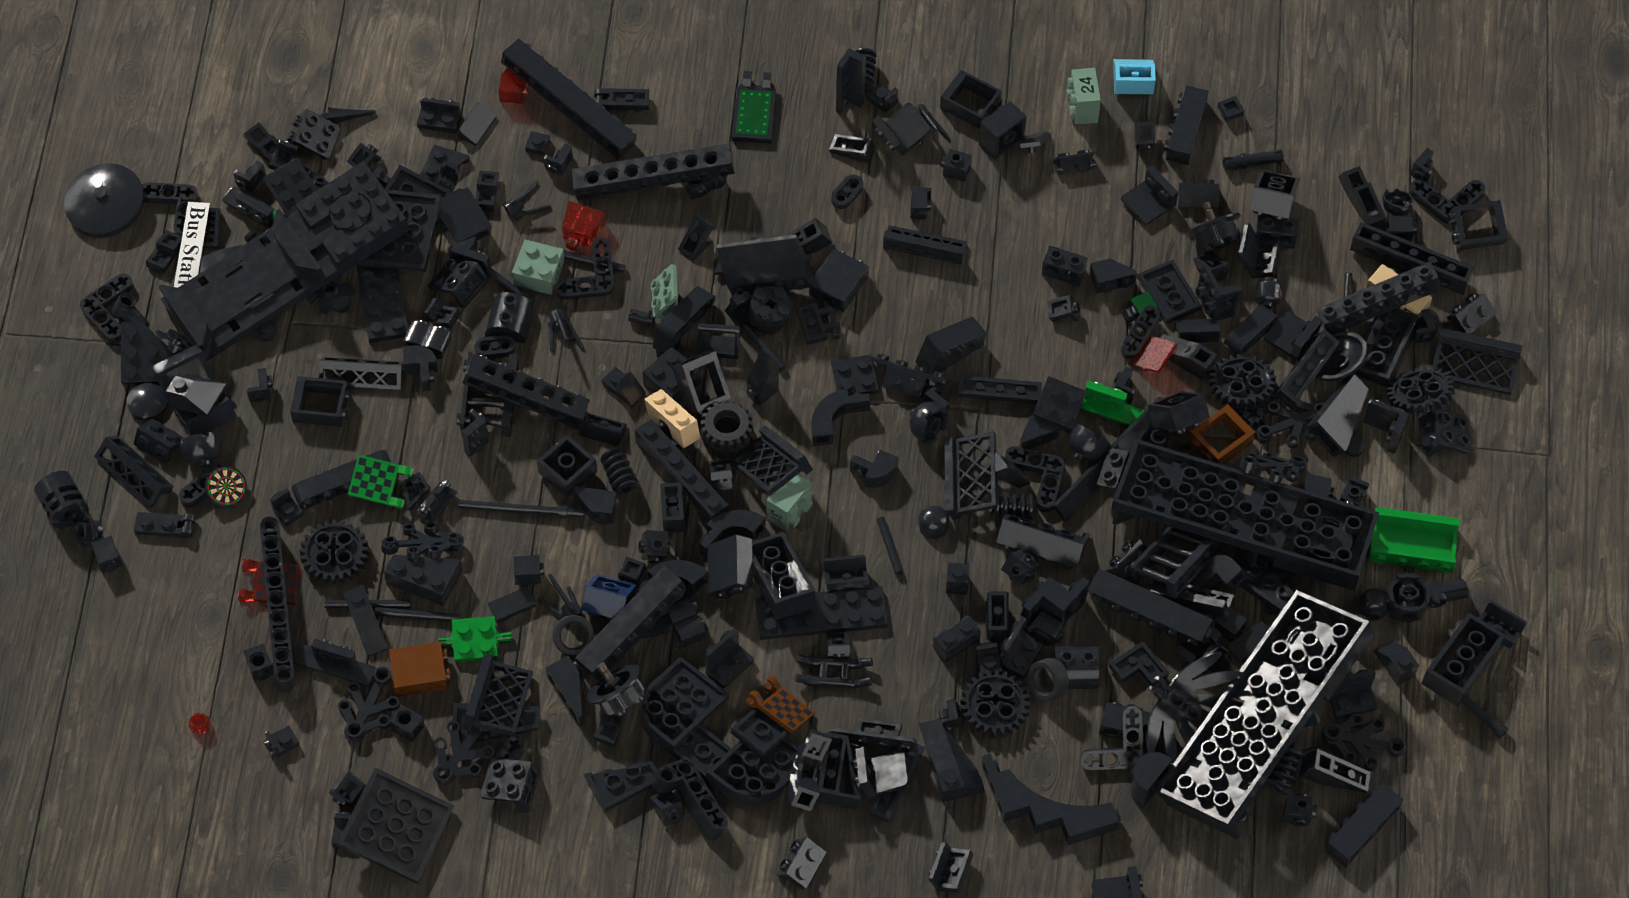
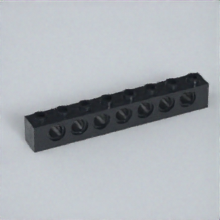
[572,143,735,200]

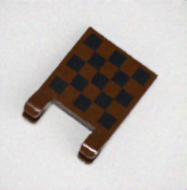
[746,676,815,734]

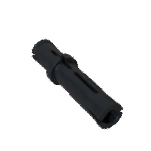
[1222,149,1284,170]

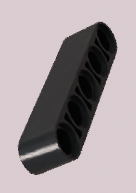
[291,450,392,509]

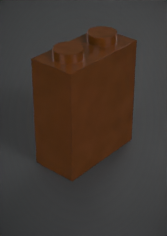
[389,641,451,697]

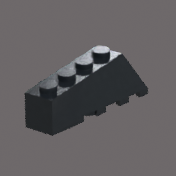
[996,514,1090,568]

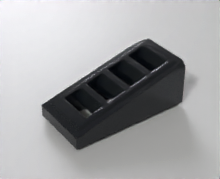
[829,134,875,163]
[203,208,222,248]

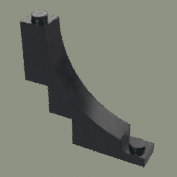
[981,753,1121,845]

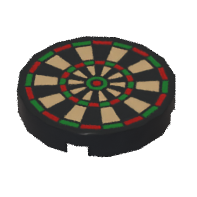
[204,466,247,508]

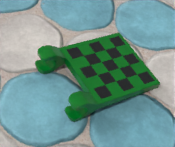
[348,454,413,509]

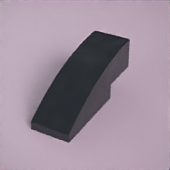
[1338,166,1386,225]

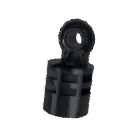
[34,471,103,548]

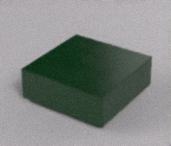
[1130,292,1158,317]

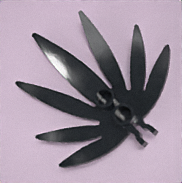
[1146,652,1245,766]

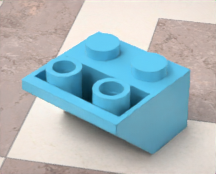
[1113,59,1156,94]

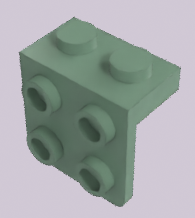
[651,264,678,319]

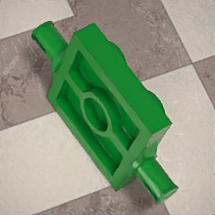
[438,616,512,663]

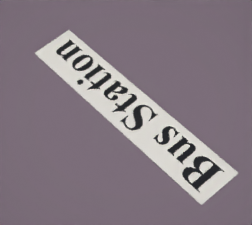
[174,202,210,288]

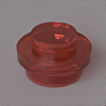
[188,713,211,734]

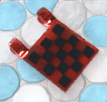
[238,559,300,604]

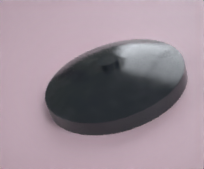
[64,163,145,237]

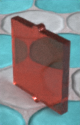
[1132,335,1177,374]

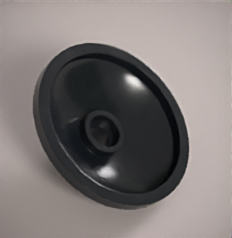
[1315,332,1368,381]

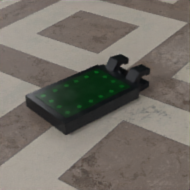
[732,71,776,143]

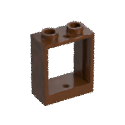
[1189,404,1256,465]

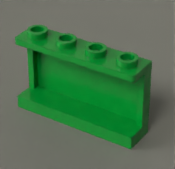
[1369,507,1460,573]

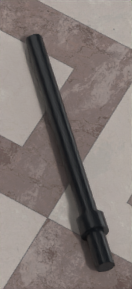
[458,500,585,518]

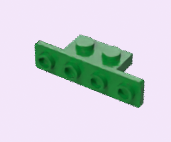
[1080,381,1145,426]

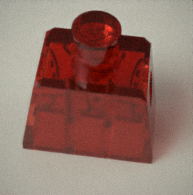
[562,201,606,251]

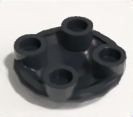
[127,382,168,420]

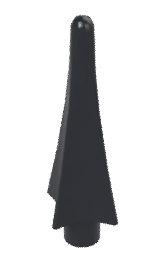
[320,107,376,124]

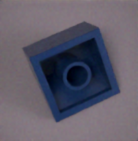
[581,574,636,620]

